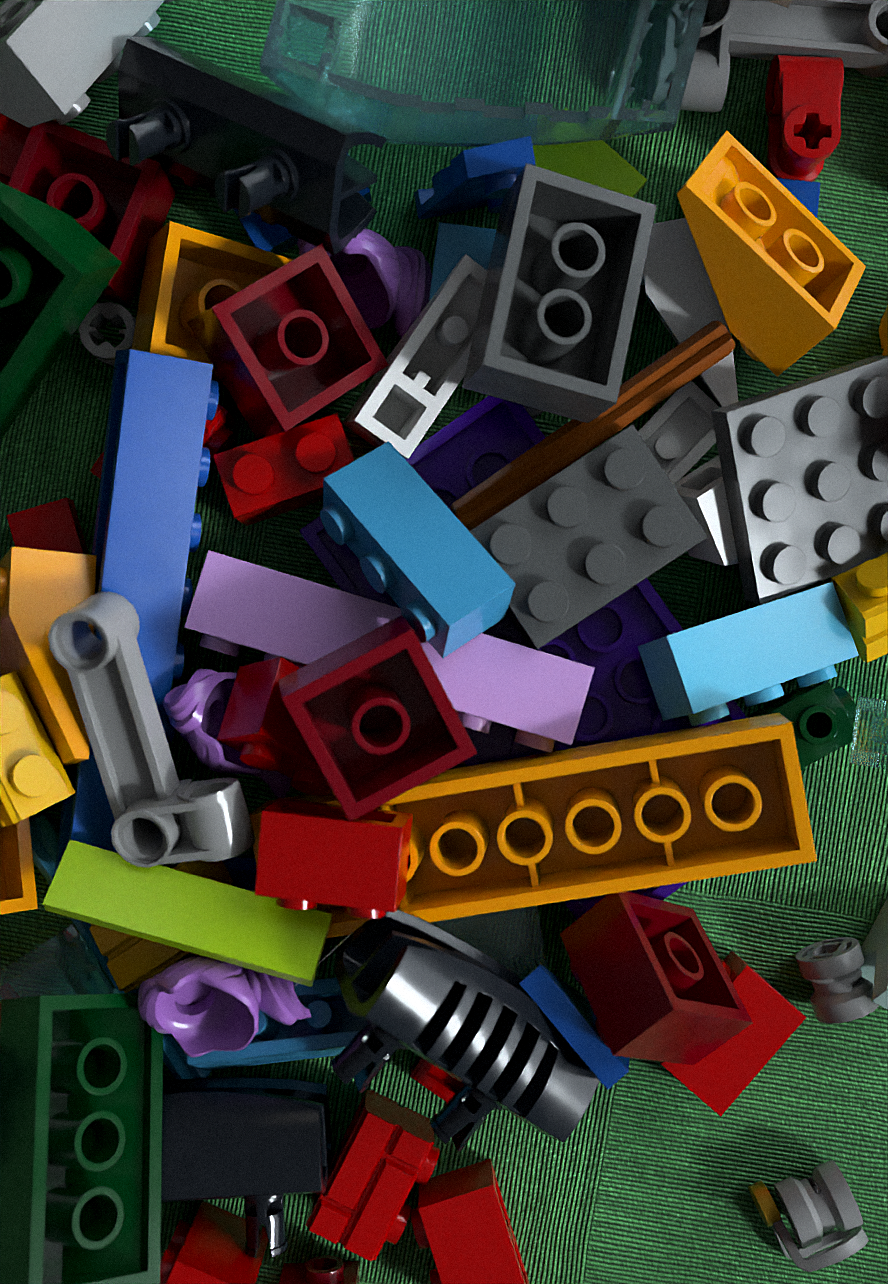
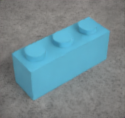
[638,582,859,726]

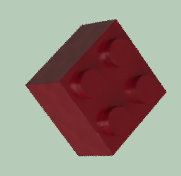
[8,120,176,308]
[187,244,388,439]
[279,615,477,822]
[560,891,753,1065]

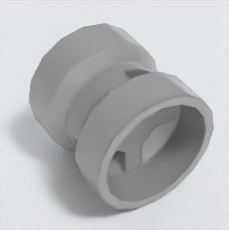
[795,937,879,1024]
[773,1160,864,1249]

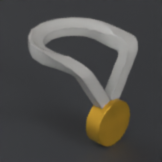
[748,1180,869,1272]

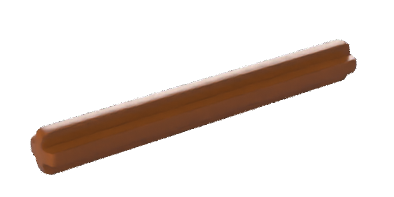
[450,320,735,531]

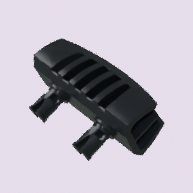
[105,37,387,255]
[331,909,600,1151]
[161,1077,333,1258]

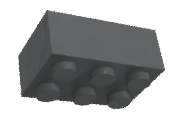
[462,163,657,423]
[469,424,708,650]

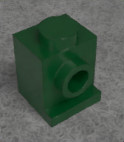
[748,681,860,772]

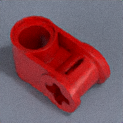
[765,55,844,182]

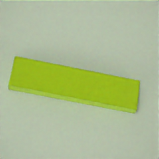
[42,840,332,987]

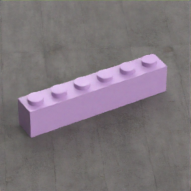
[184,550,595,753]

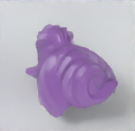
[297,228,432,339]
[163,669,291,799]
[138,954,311,1057]

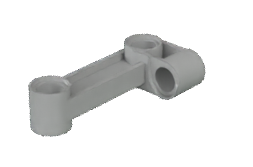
[655,0,888,113]
[48,592,256,867]

